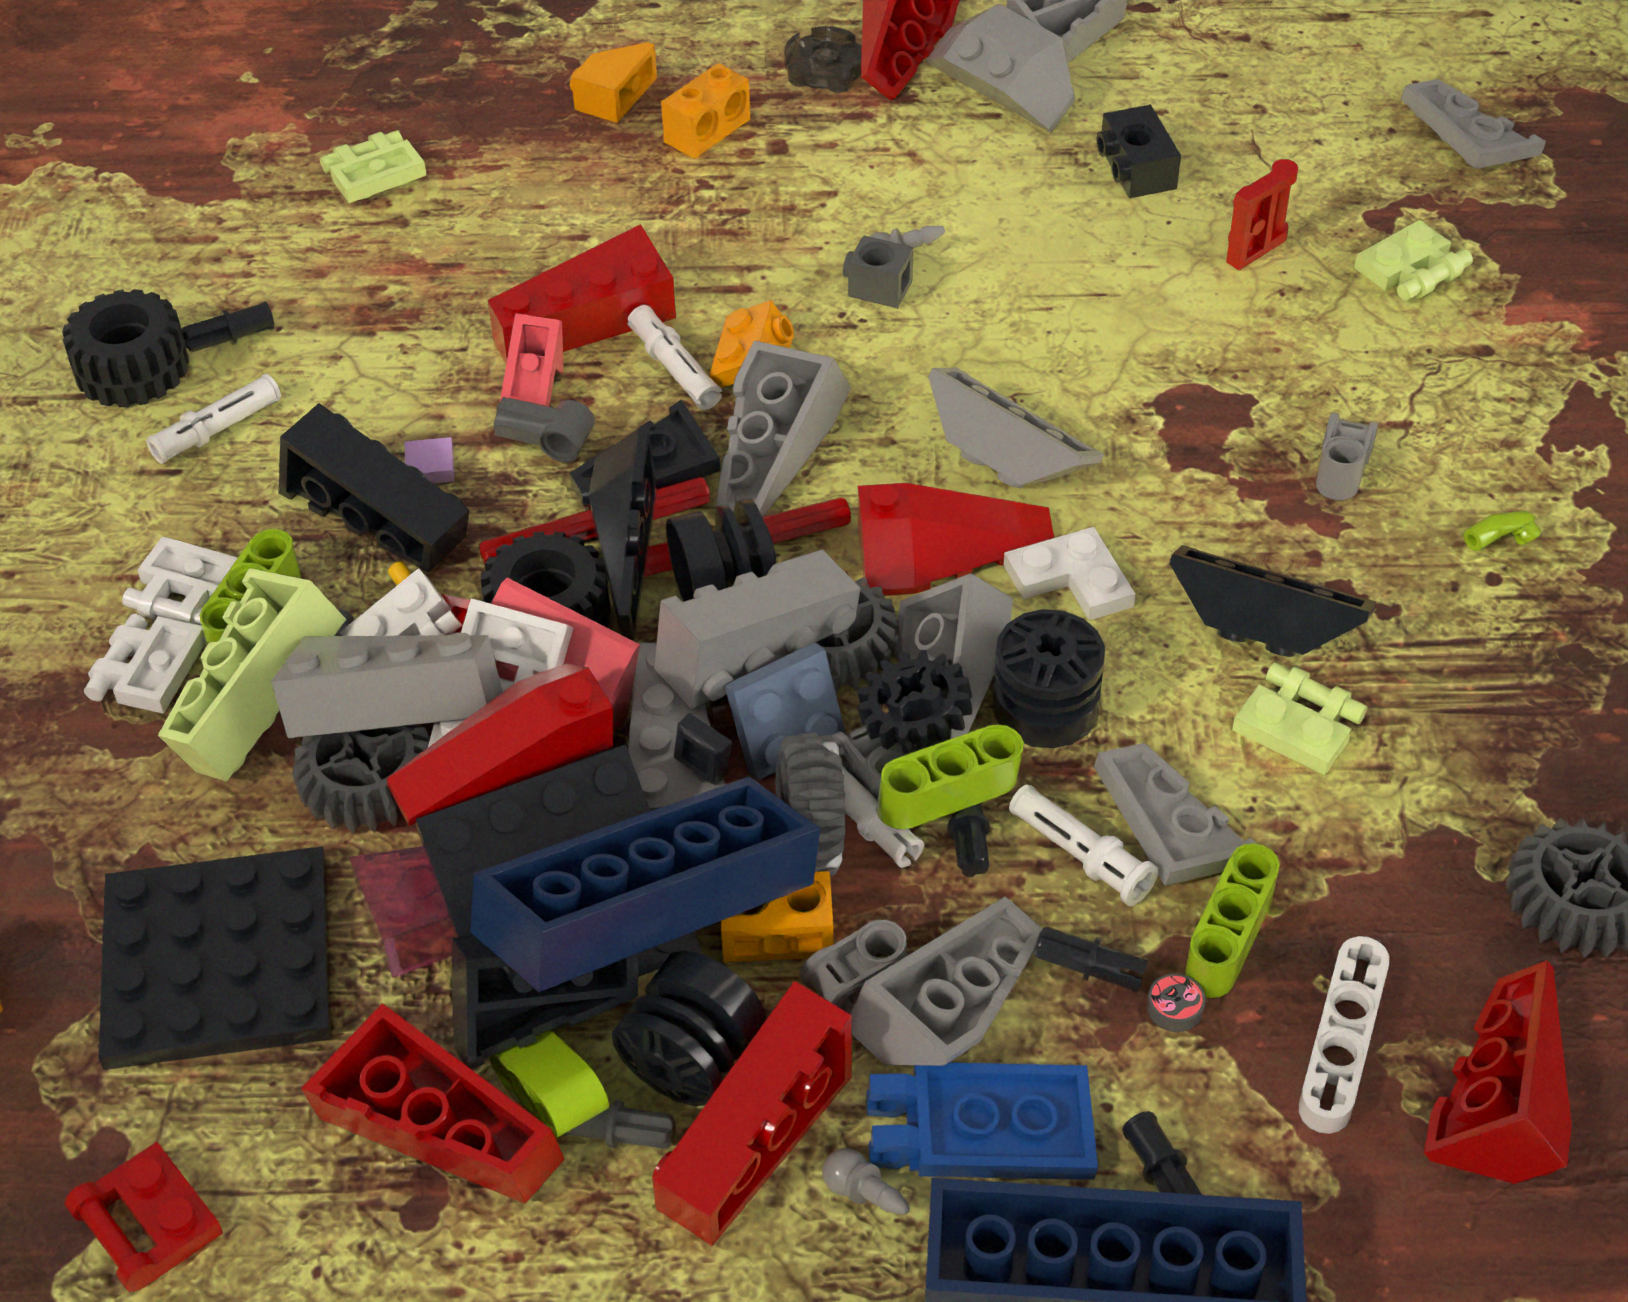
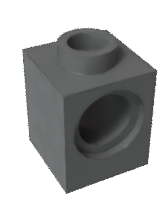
[843,235,913,309]

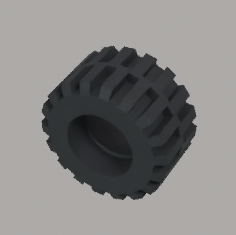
[62,289,189,407]
[480,531,611,628]

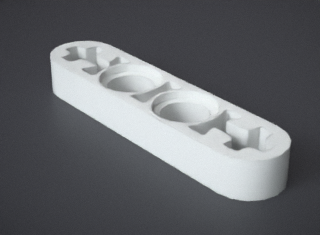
[1299,936,1389,1134]

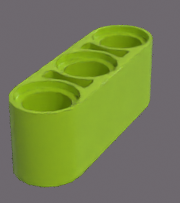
[199,529,301,644]
[876,725,1024,830]
[1185,843,1280,998]
[488,1030,609,1138]

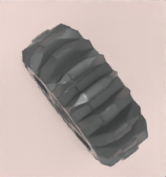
[816,571,899,693]
[292,724,430,834]
[775,733,846,876]
[1506,817,1628,958]

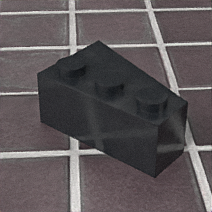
[451,935,638,1069]

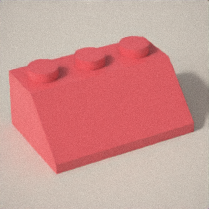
[491,578,640,733]

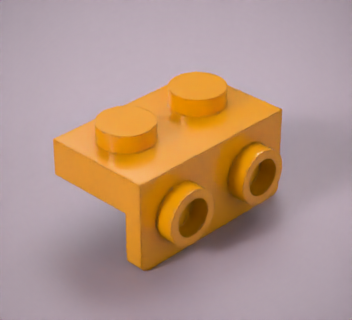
[709,300,794,388]

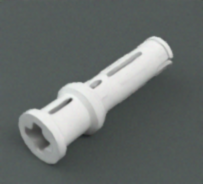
[1009,784,1159,907]

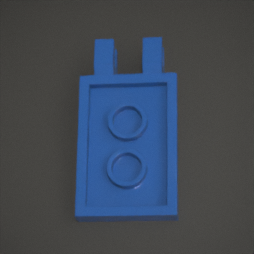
[866,1062,1098,1180]

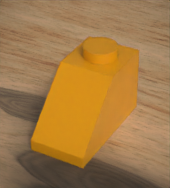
[570,42,657,123]

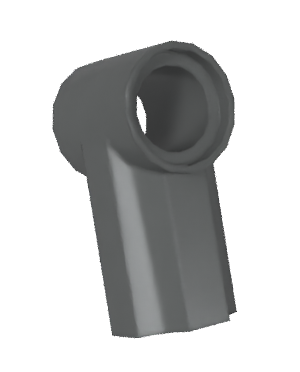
[494,397,595,462]

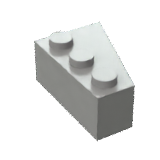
[1006,0,1128,63]

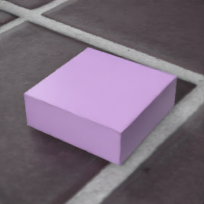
[404,437,455,484]

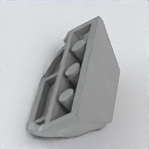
[926,4,1075,133]
[928,367,1104,488]

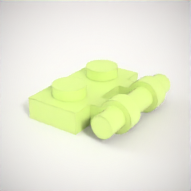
[319,130,427,203]
[1354,220,1473,301]
[1232,662,1368,775]

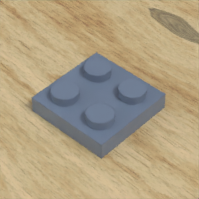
[724,642,846,781]

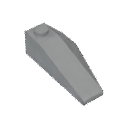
[716,340,851,517]
[895,573,1013,753]
[850,896,1042,1066]

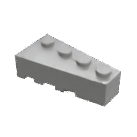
[628,643,725,811]

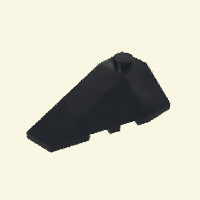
[582,428,657,641]

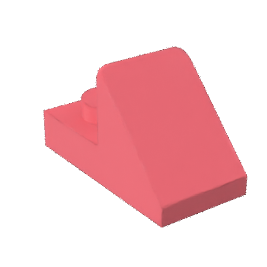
[500,313,564,406]

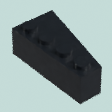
[278,403,470,573]

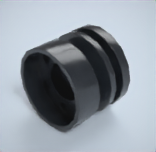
[666,498,776,602]
[992,609,1105,749]
[612,950,766,1106]

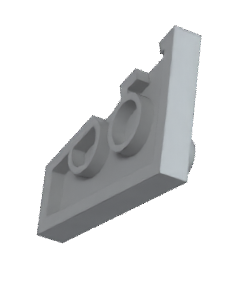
[1401,79,1546,169]
[1094,743,1257,886]

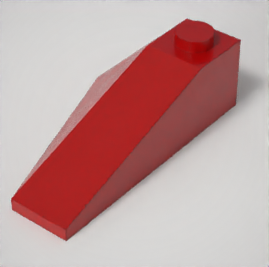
[861,0,960,100]
[858,483,1055,596]
[386,663,613,826]
[1424,960,1572,1184]

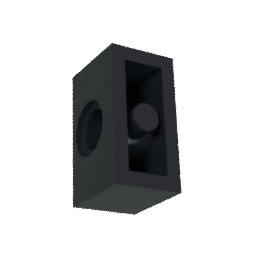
[1096,104,1181,198]

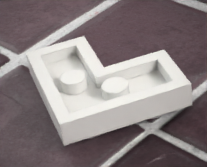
[1004,527,1135,620]

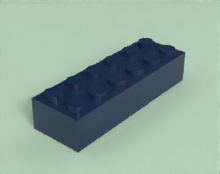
[470,777,821,992]
[925,1178,1307,1302]

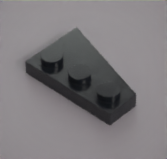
[570,400,721,510]

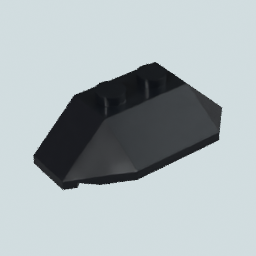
[1169,545,1376,657]

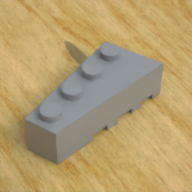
[654,549,861,710]
[271,633,503,738]

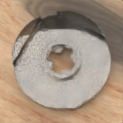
[784,26,862,93]

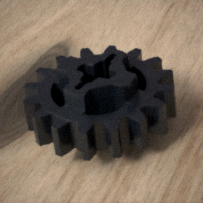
[857,650,973,754]

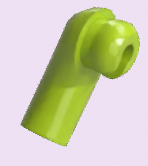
[1463,511,1541,551]

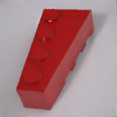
[652,980,852,1246]
[301,1003,565,1204]

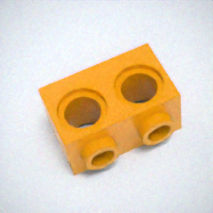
[661,63,750,159]
[721,871,834,963]

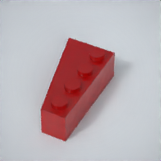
[488,224,676,364]

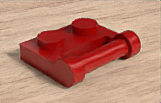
[1226,159,1299,271]
[64,1142,223,1292]

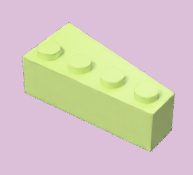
[158,568,346,781]

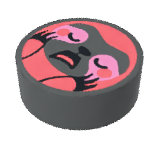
[1147,974,1205,1032]

